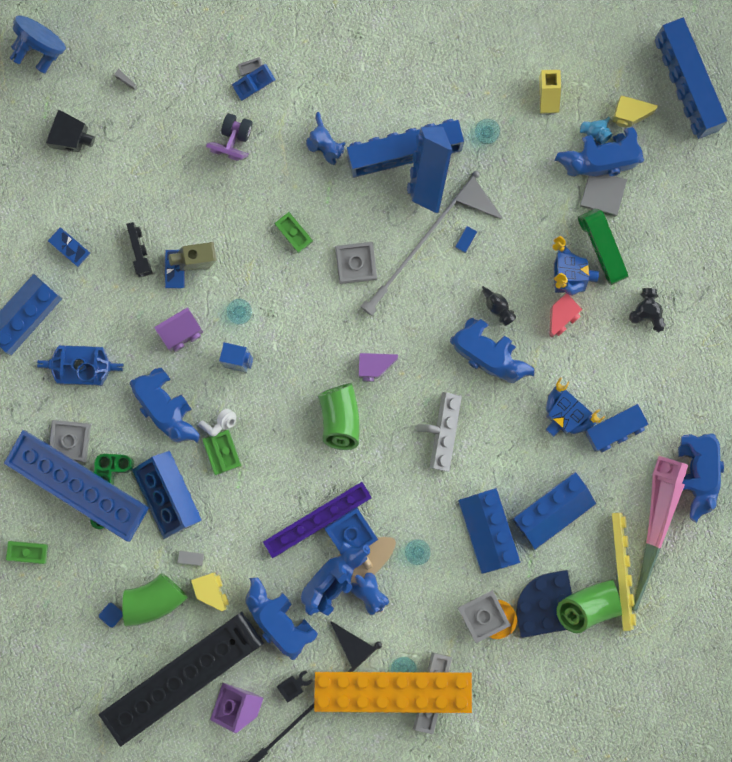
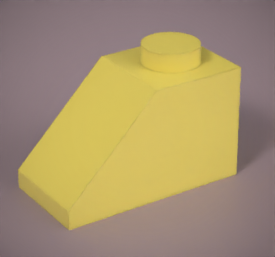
[612,95,658,127]

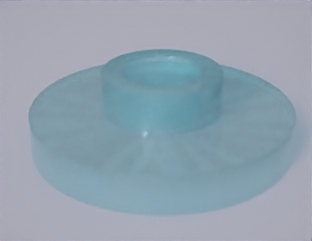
[475,119,500,144]
[227,299,252,324]
[405,539,431,565]
[391,657,417,672]

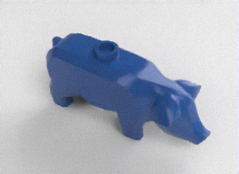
[554,127,644,176]
[450,318,534,383]
[130,368,200,443]
[678,433,724,523]
[301,542,370,616]
[245,577,318,660]

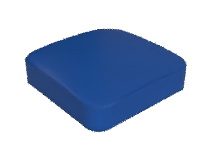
[99,602,123,628]

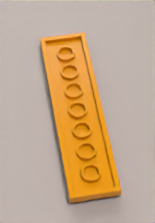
[314,672,472,713]

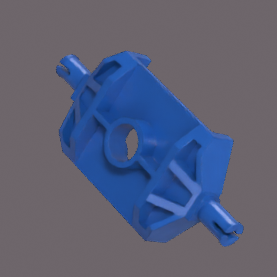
[37,345,124,386]

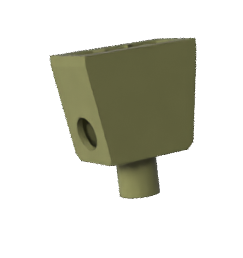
[169,242,217,271]

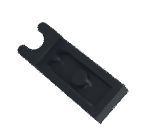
[126,222,153,277]

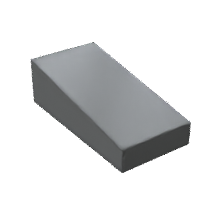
[238,57,263,76]
[114,68,137,90]
[178,551,204,566]

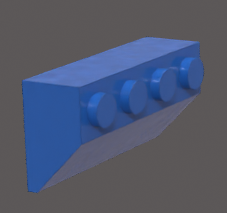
[407,127,452,213]
[0,274,62,356]
[132,450,202,539]
[512,472,596,550]
[458,488,521,574]

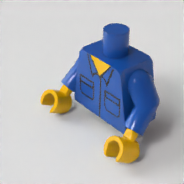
[552,236,599,296]
[545,377,605,437]

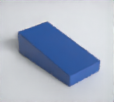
[455,226,477,253]

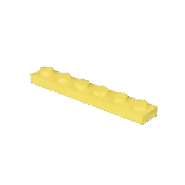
[612,513,636,631]

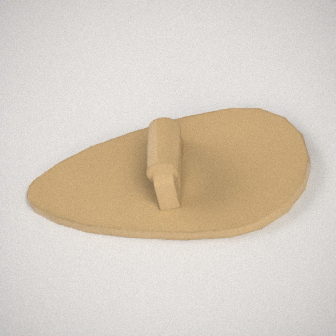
[338,537,396,584]

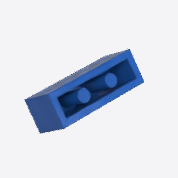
[219,342,253,373]
[585,404,649,453]

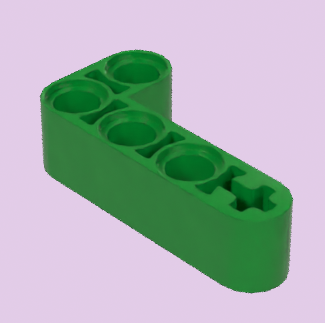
[577,208,628,285]
[90,454,134,529]

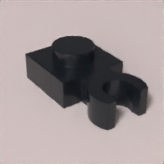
[276,670,313,703]

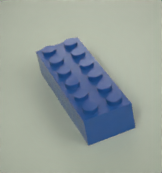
[655,17,727,139]
[347,119,464,178]

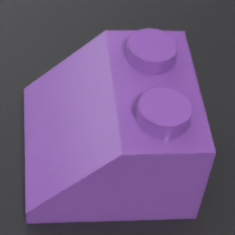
[154,307,203,352]

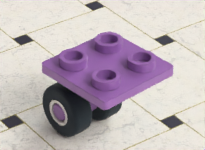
[206,113,253,161]

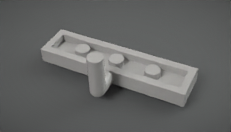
[416,392,462,472]
[413,652,452,734]

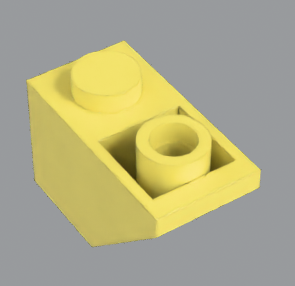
[539,70,561,113]
[191,572,229,611]

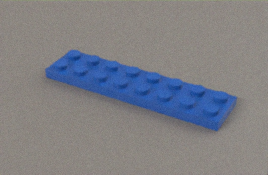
[4,430,149,542]

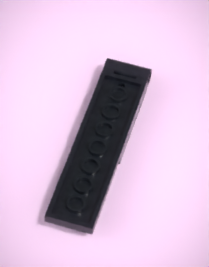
[98,611,264,747]

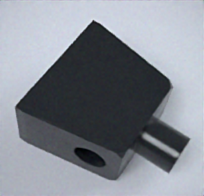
[46,110,95,152]

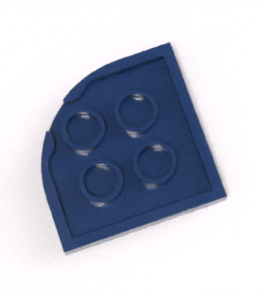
[516,570,572,638]

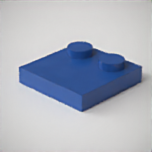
[324,507,378,552]

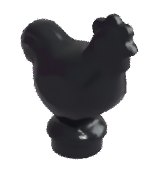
[482,286,516,326]
[629,288,666,333]

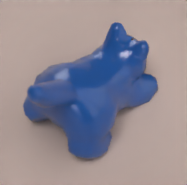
[306,112,346,165]
[351,573,389,615]

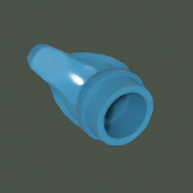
[580,117,613,144]

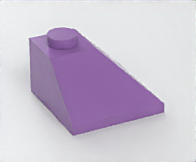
[210,683,263,733]

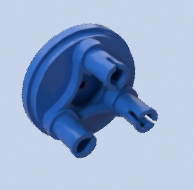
[10,15,66,74]

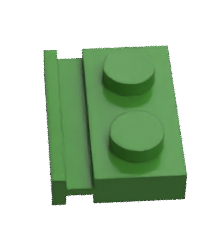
[202,429,242,475]

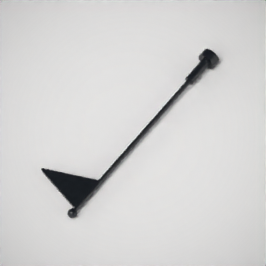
[242,621,382,762]

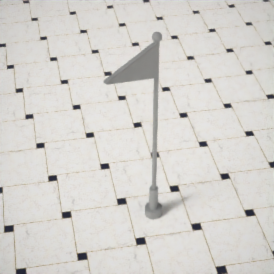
[360,171,503,316]

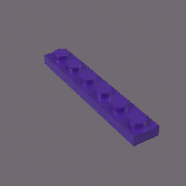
[263,482,372,558]

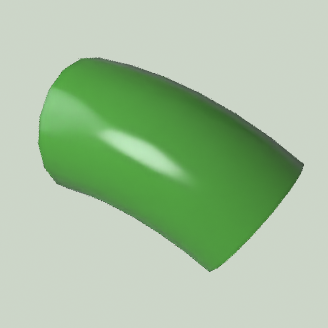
[318,383,360,450]
[122,573,188,627]
[557,579,622,633]

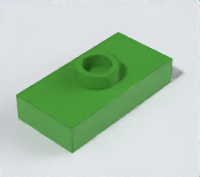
[274,212,313,254]
[6,541,48,564]

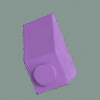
[359,353,398,382]

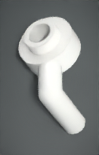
[198,409,237,437]

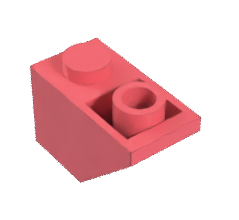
[549,293,582,337]

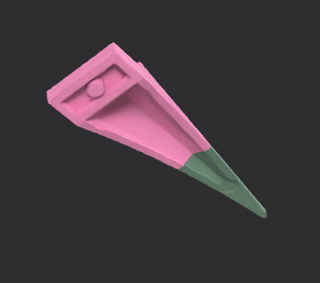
[632,456,688,611]

